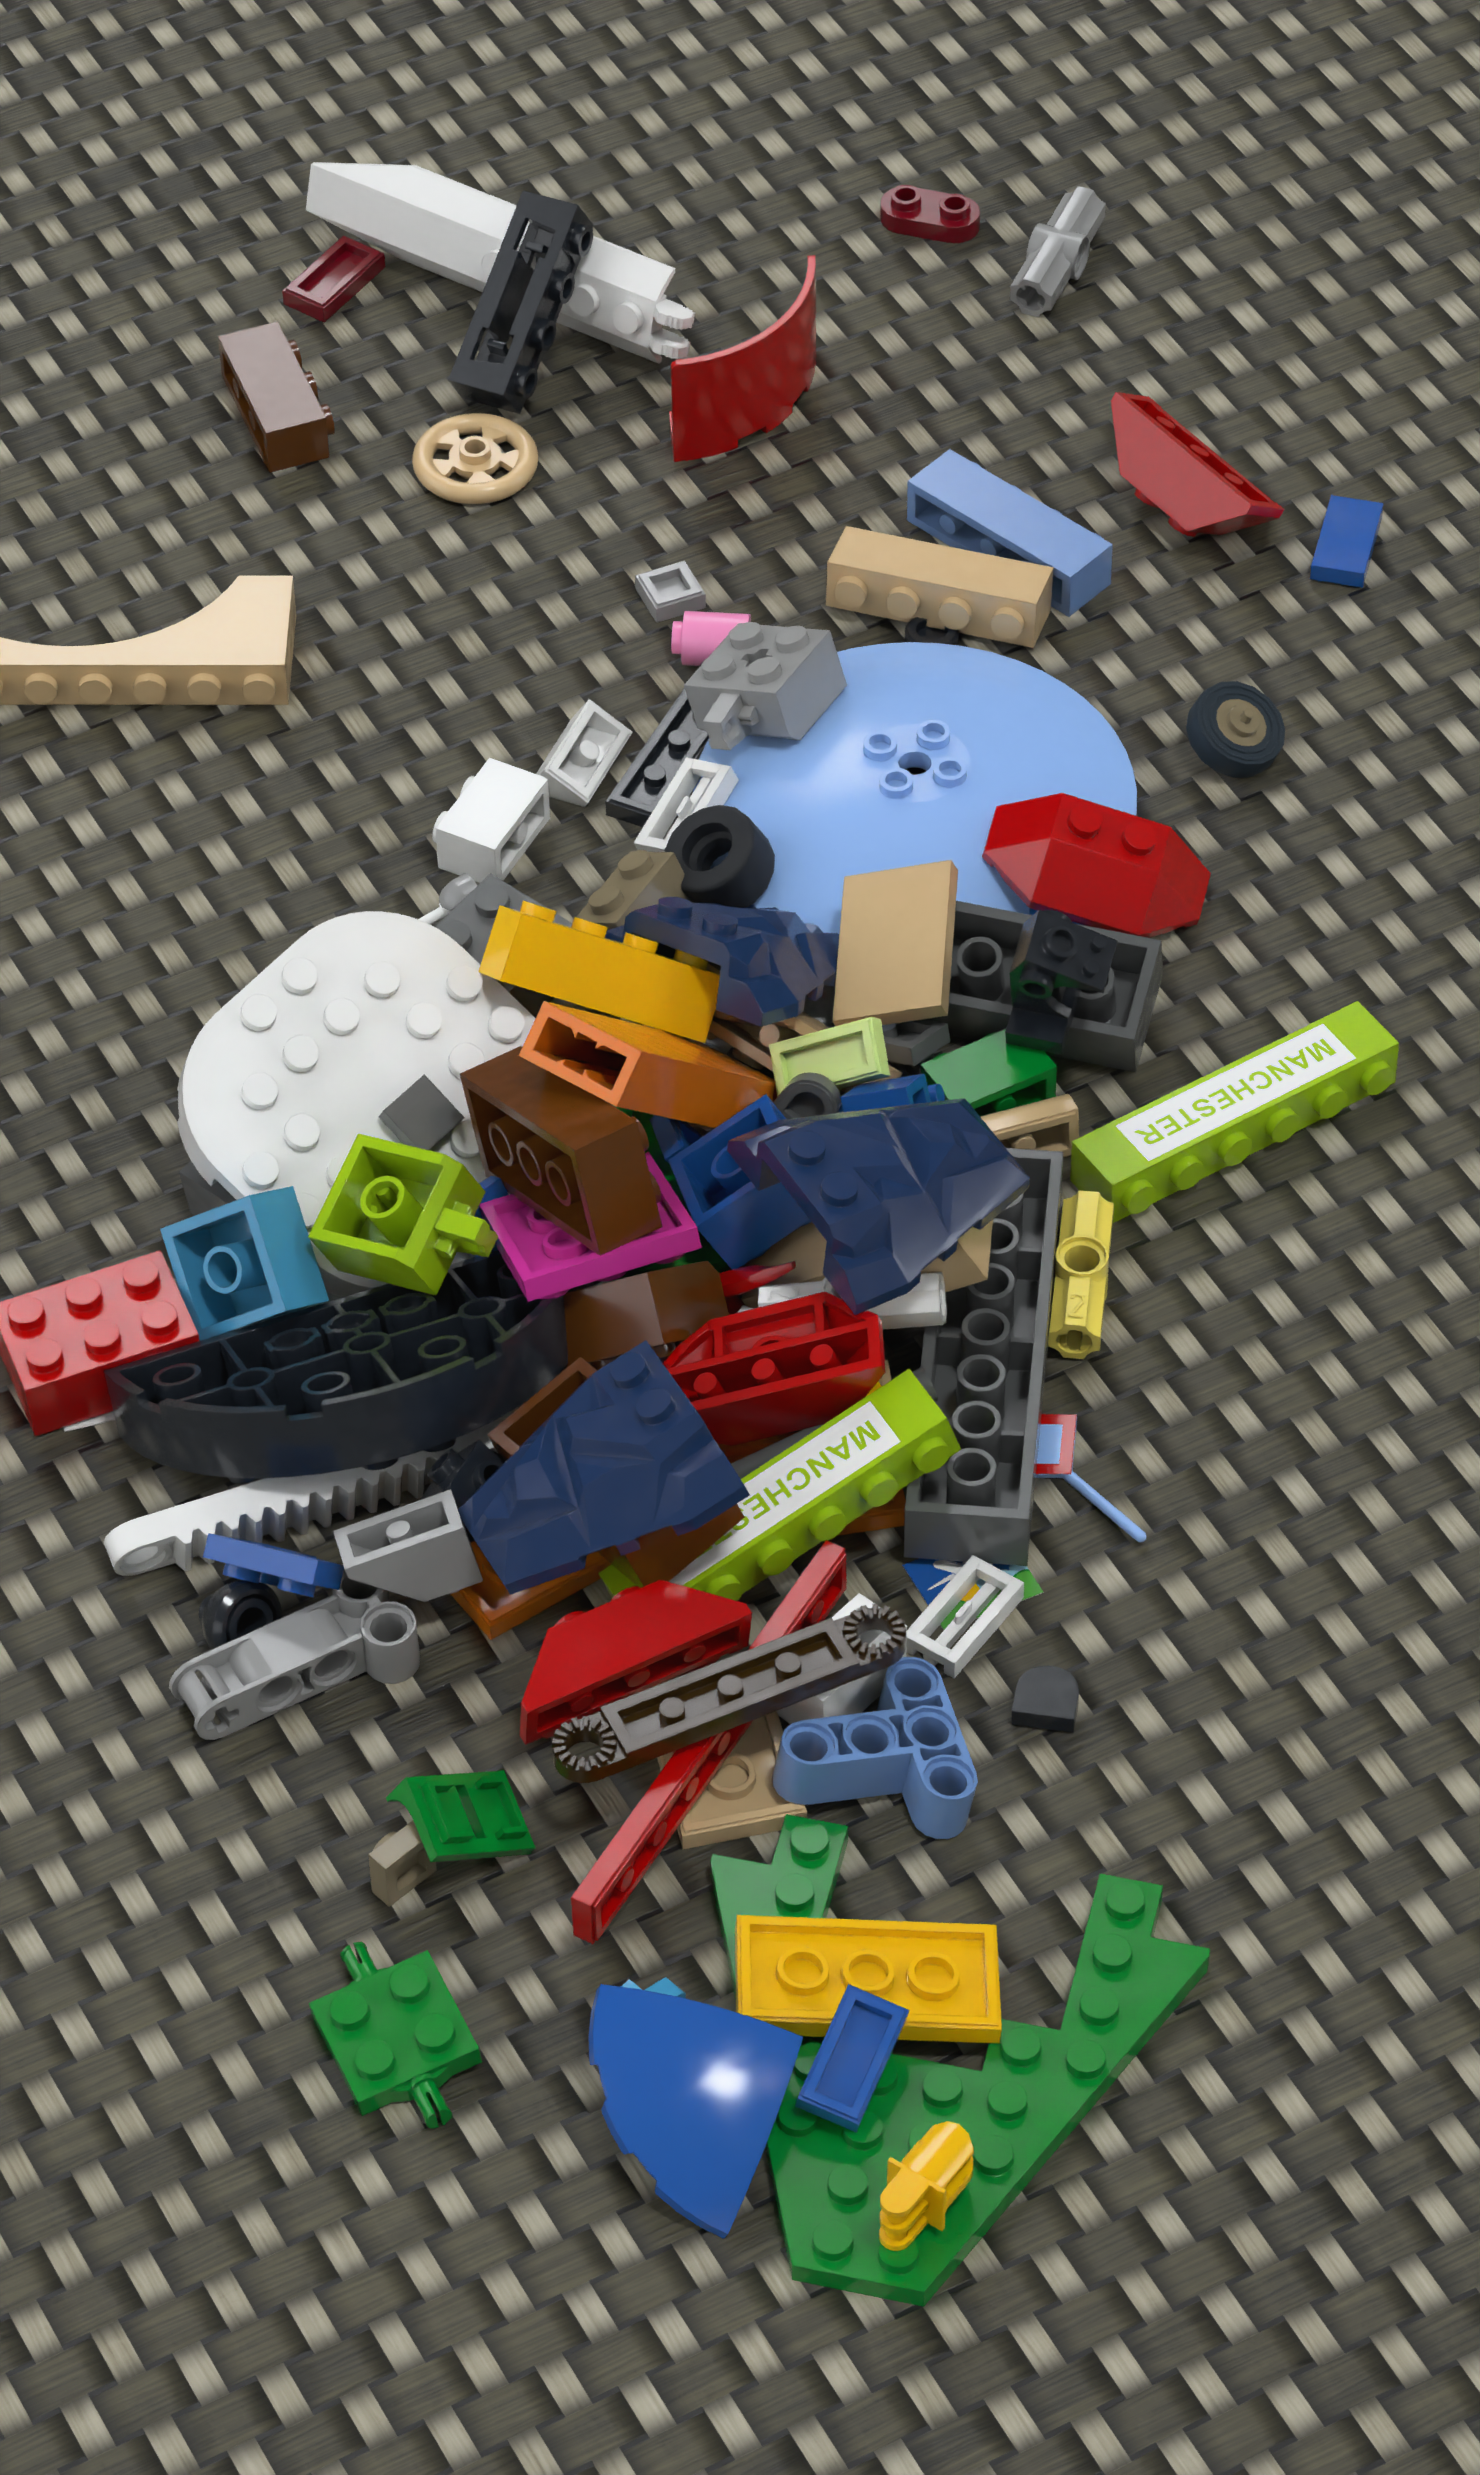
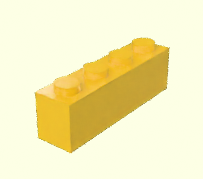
[478,900,720,1043]

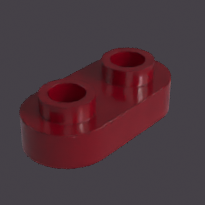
[880,185,980,243]

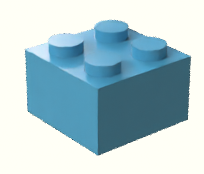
[160,1186,329,1341]

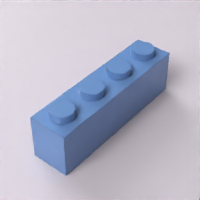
[907,449,1113,617]

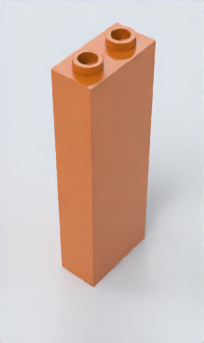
[519,1001,777,1128]

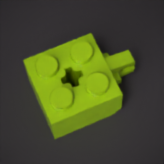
[308,1134,498,1295]

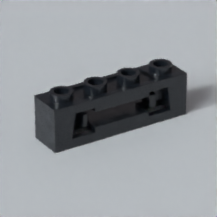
[448,190,594,414]

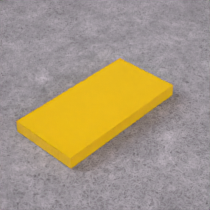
[735,1915,1002,2044]

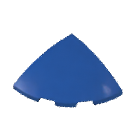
[589,1984,803,2239]

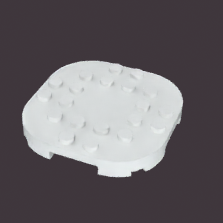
[177,911,536,1298]

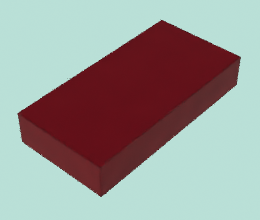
[282,235,386,323]

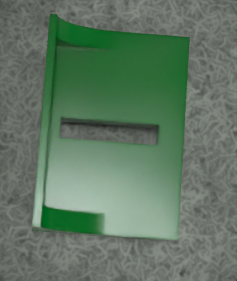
[386,1770,536,1862]

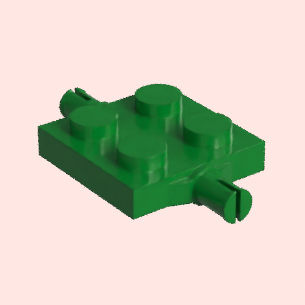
[309,1942,482,2129]

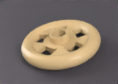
[412,413,538,504]

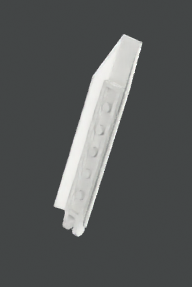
[306,162,695,364]

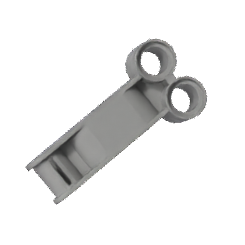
[169,1564,420,1740]

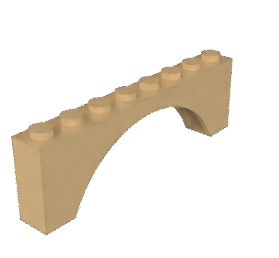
[0,576,296,705]

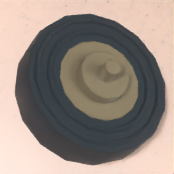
[1186,681,1285,778]

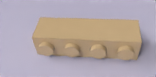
[826,526,1054,648]

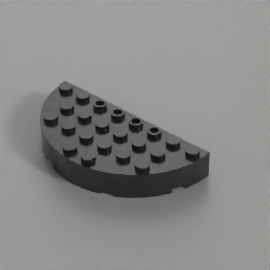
[104,1250,577,1484]

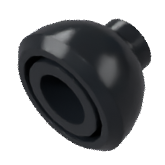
[198,1580,282,1650]

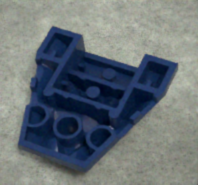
[605,897,839,1027]
[727,1098,1030,1315]
[458,1340,750,1595]

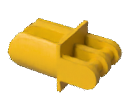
[879,2121,974,2251]

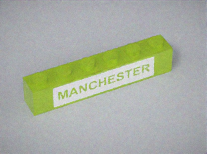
[1070,1001,1399,1223]
[598,1369,961,1601]

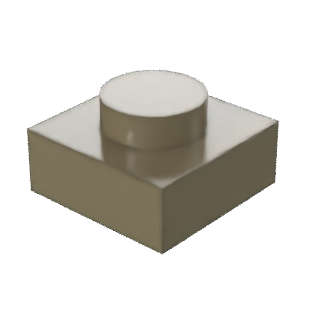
[368,1820,437,1907]

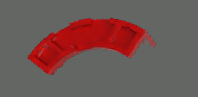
[669,255,816,462]

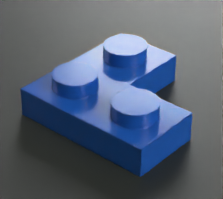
[203,1533,344,1597]

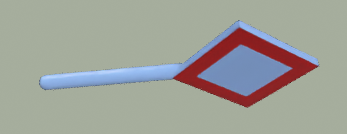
[1036,1414,1146,1543]

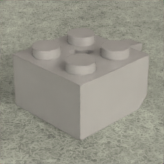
[684,622,847,750]

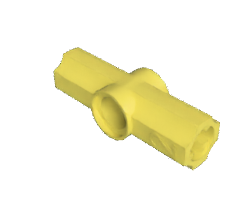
[1048,1190,1114,1359]

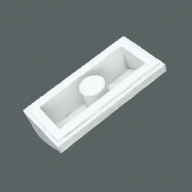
[536,699,633,807]

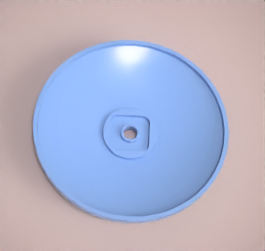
[693,642,1137,934]

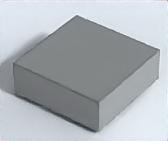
[635,561,706,623]

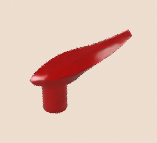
[719,1261,796,1315]

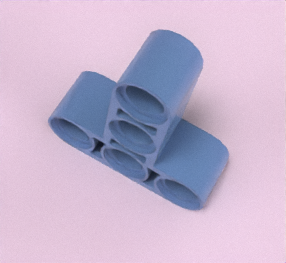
[772,1657,978,1839]

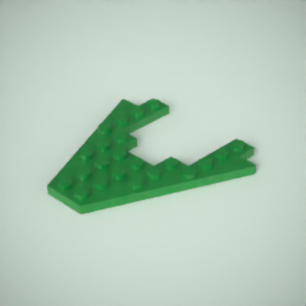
[710,1814,1210,2307]

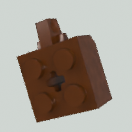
[563,1261,729,1371]

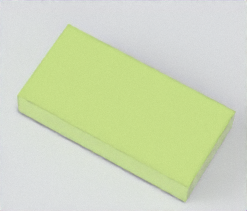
[769,1017,890,1097]

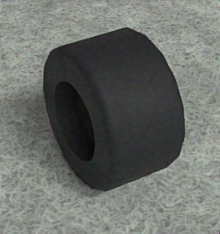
[664,805,775,908]

